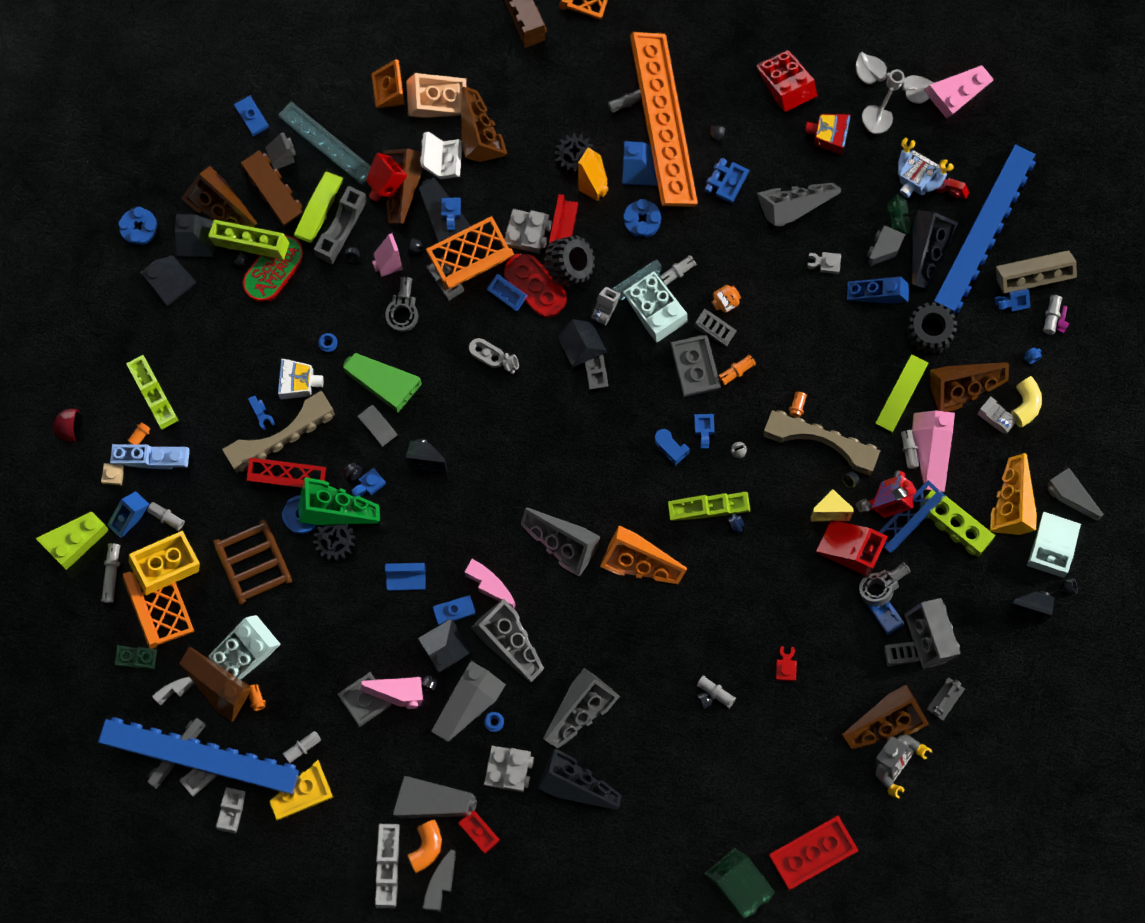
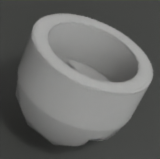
[731,442,747,458]

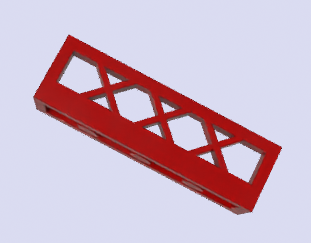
[545,194,578,272]
[247,457,326,488]

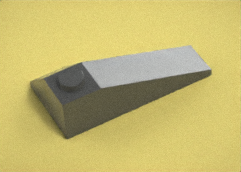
[431,661,506,742]

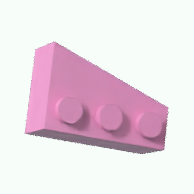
[923,66,993,118]

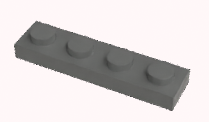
[147,718,206,789]

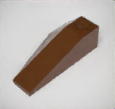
[843,685,929,749]

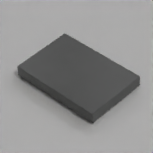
[670,335,721,397]

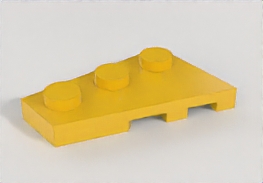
[270,760,333,820]

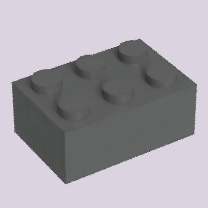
[904,598,961,669]

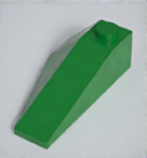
[298,478,380,525]

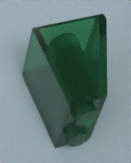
[704,848,775,919]

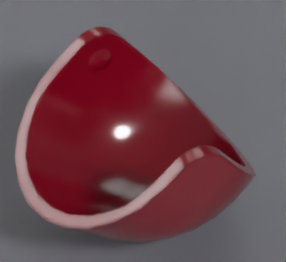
[53,409,79,443]

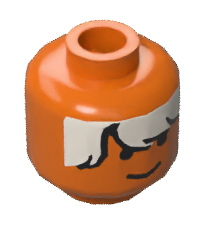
[712,285,741,313]

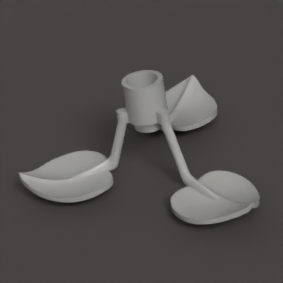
[856,52,934,134]

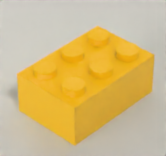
[129,531,200,595]

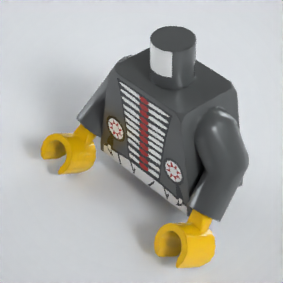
[876,735,932,798]

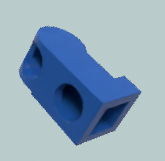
[655,429,690,465]

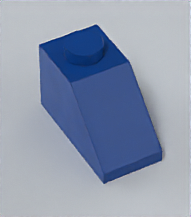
[107,492,149,538]

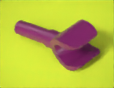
[1056,306,1069,333]

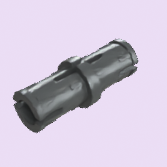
[608,89,642,113]

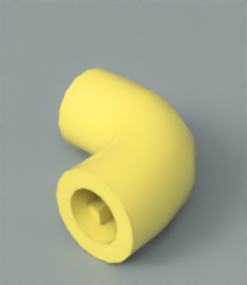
[1011,376,1042,427]

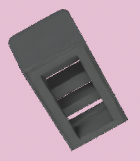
[694,309,737,347]
[884,642,920,667]

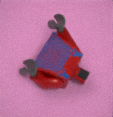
[856,471,916,518]

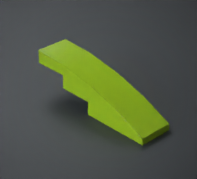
[294,172,343,243]
[876,354,928,432]
[126,355,179,429]
[668,492,750,521]

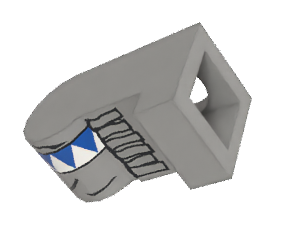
[592,287,621,326]
[978,397,1016,434]

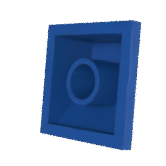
[622,142,658,186]

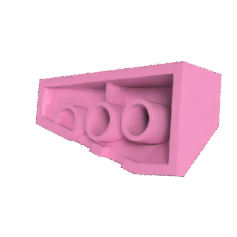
[912,411,955,492]

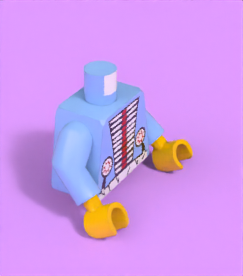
[898,138,953,198]

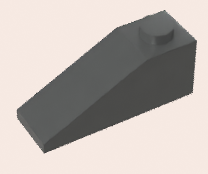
[1047,468,1104,521]

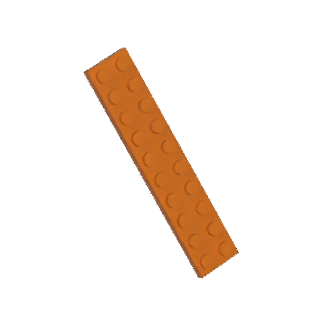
[630,32,698,207]

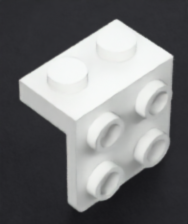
[420,132,462,179]

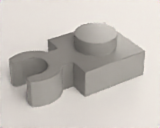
[807,252,841,274]

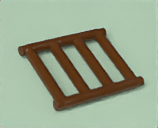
[213,519,293,605]

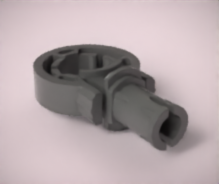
[385,277,418,332]
[859,562,910,606]

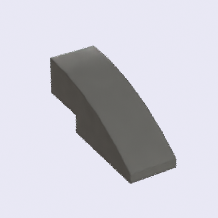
[423,850,456,912]

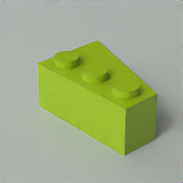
[36,512,109,570]

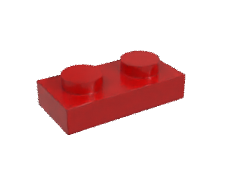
[459,811,500,854]

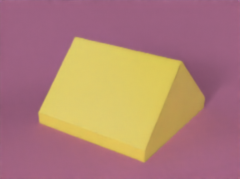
[811,490,853,521]

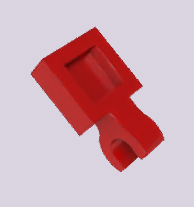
[935,178,969,199]

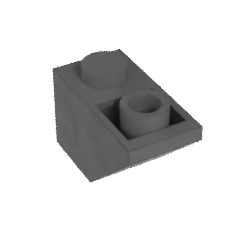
[265,132,296,169]
[867,226,905,265]

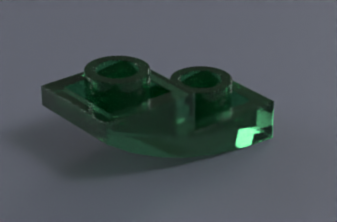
[114,645,157,669]

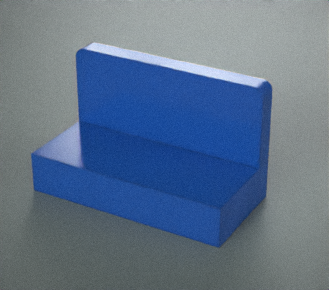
[385,563,426,591]

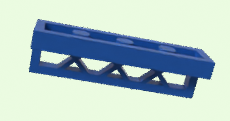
[879,480,946,552]

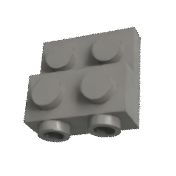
[504,209,552,254]
[484,746,534,793]

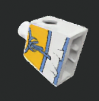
[278,359,323,399]

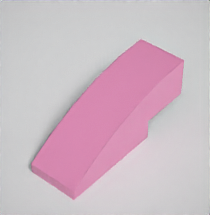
[465,559,515,609]

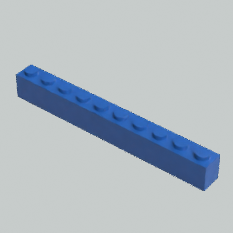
[934,145,1036,315]
[99,717,299,795]

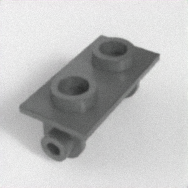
[927,678,965,720]

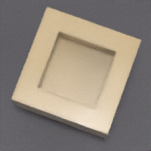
[101,463,124,486]

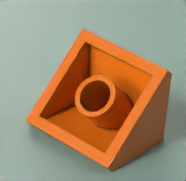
[372,59,404,108]

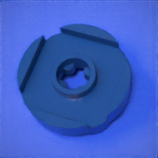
[624,199,661,237]
[119,207,157,245]
[282,495,319,534]

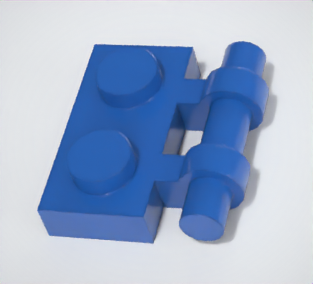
[704,158,749,203]

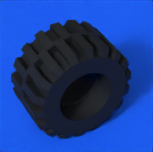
[544,236,595,286]
[907,302,957,355]

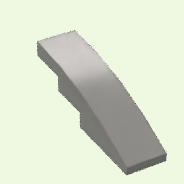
[375,824,399,908]

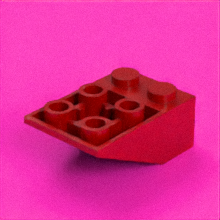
[756,50,817,112]
[816,520,888,577]

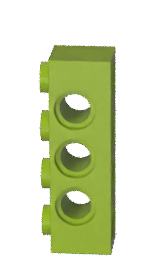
[208,220,289,260]
[918,489,995,557]

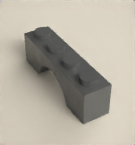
[314,186,367,265]

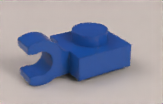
[441,198,461,230]
[995,289,1030,311]
[248,396,275,430]
[694,414,714,449]
[351,468,386,497]

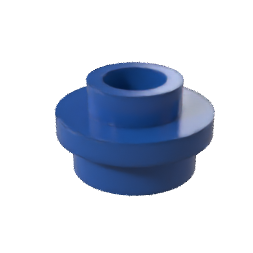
[318,333,337,352]
[1024,347,1042,364]
[484,712,504,732]

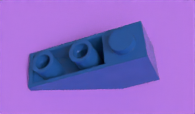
[847,277,909,304]

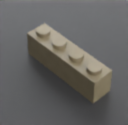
[996,250,1077,293]

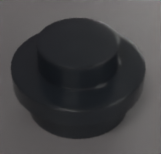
[343,463,362,481]

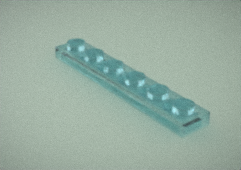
[279,102,371,184]

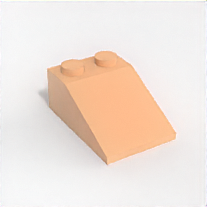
[406,73,466,118]

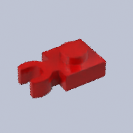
[776,646,797,682]

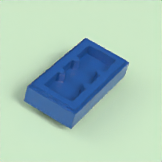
[234,96,269,136]
[487,274,528,311]
[433,595,476,626]
[867,596,904,635]

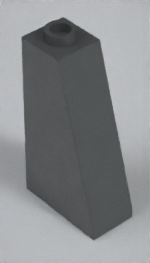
[393,776,477,819]

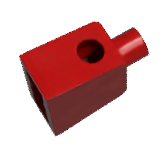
[366,153,408,201]

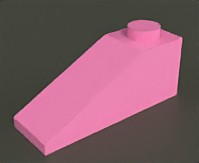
[372,234,402,277]
[360,677,423,709]

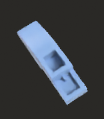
[110,444,189,469]

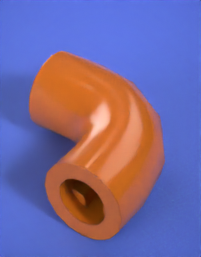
[407,820,442,873]

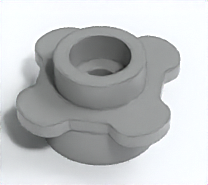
[503,353,519,374]

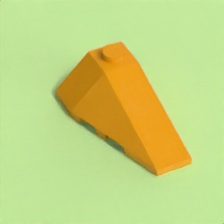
[578,148,608,201]
[990,453,1036,535]

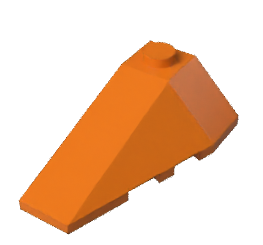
[600,526,687,584]

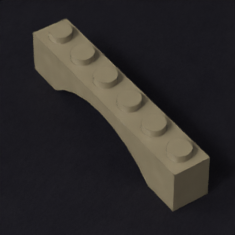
[222,391,335,473]
[763,410,880,476]

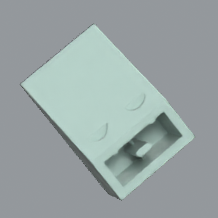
[623,272,687,343]
[1027,512,1081,578]
[208,615,280,680]

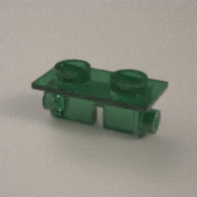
[888,194,912,234]

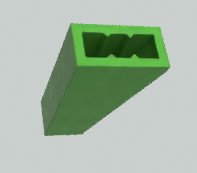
[343,353,422,413]

